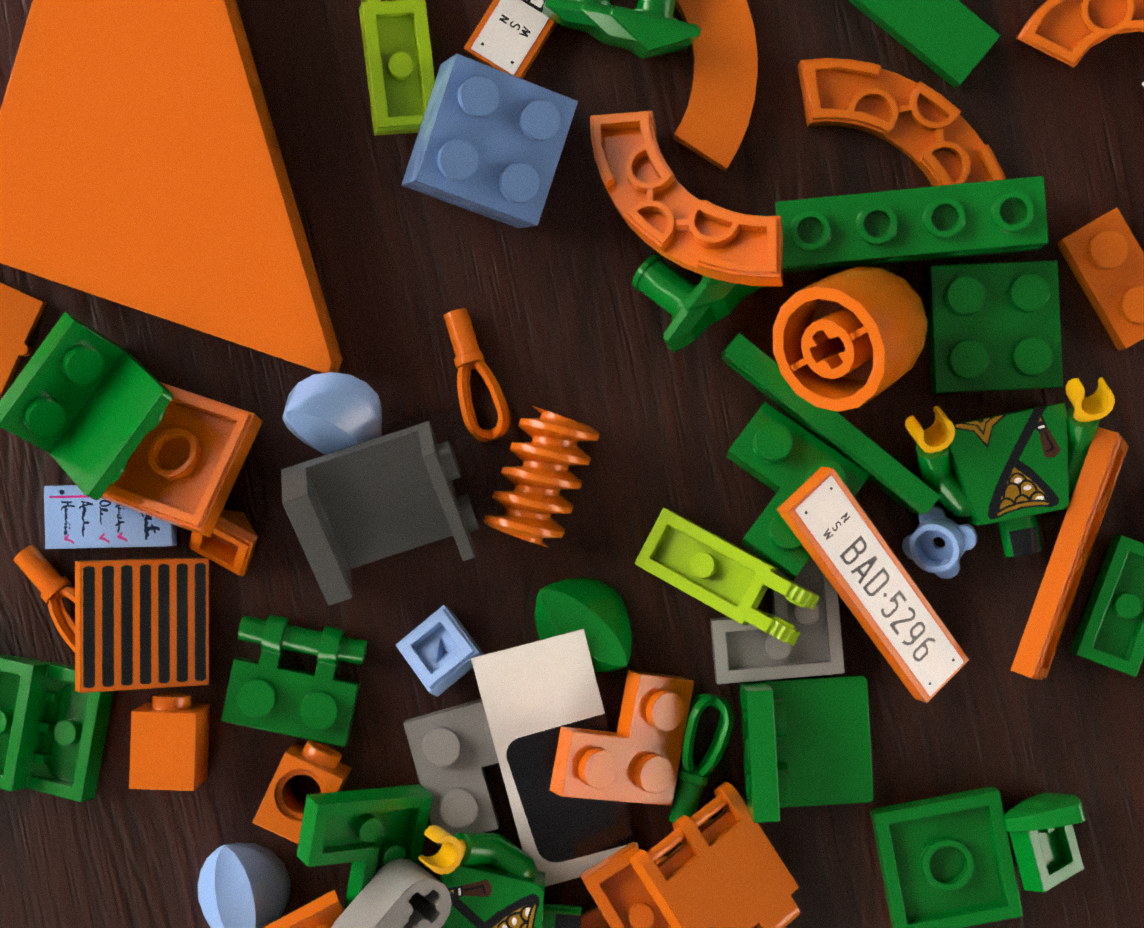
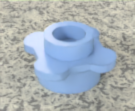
[902,505,977,579]

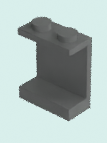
[281,421,480,606]

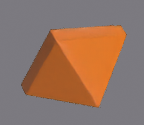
[188,509,258,576]

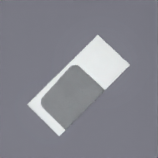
[471,629,639,887]

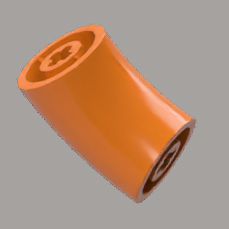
[773,266,928,412]

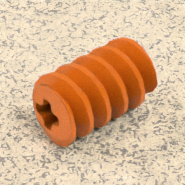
[483,405,600,547]

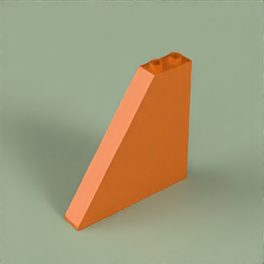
[0,0,343,373]

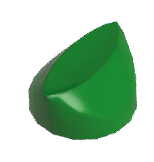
[534,576,632,673]

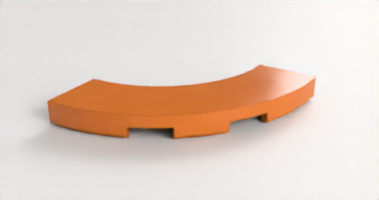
[673,0,758,172]
[798,58,1006,186]
[590,111,783,286]

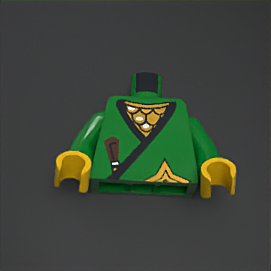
[905,377,1115,557]
[418,825,582,928]

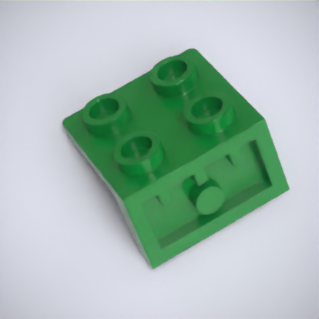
[0,312,173,500]
[739,674,874,823]

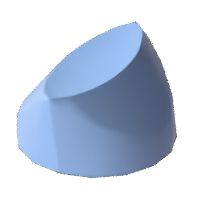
[282,372,382,455]
[197,843,291,928]

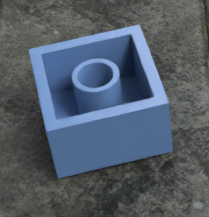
[401,54,578,229]

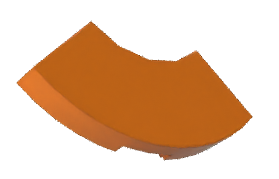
[1016,0,1144,68]

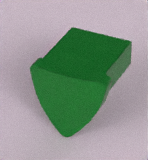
[1003,793,1086,893]

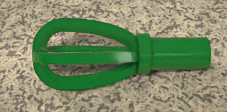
[669,694,734,823]

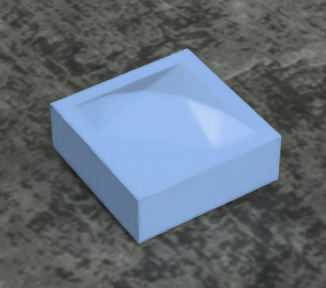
[396,605,484,697]

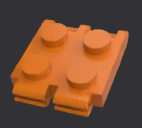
[630,782,800,928]

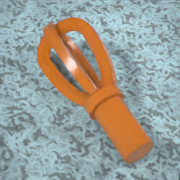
[443,308,511,442]
[14,544,75,653]

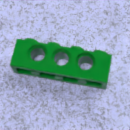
[775,176,1049,273]

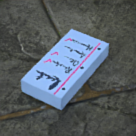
[44,485,177,549]

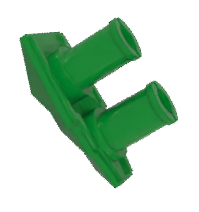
[542,0,701,59]
[632,214,764,353]

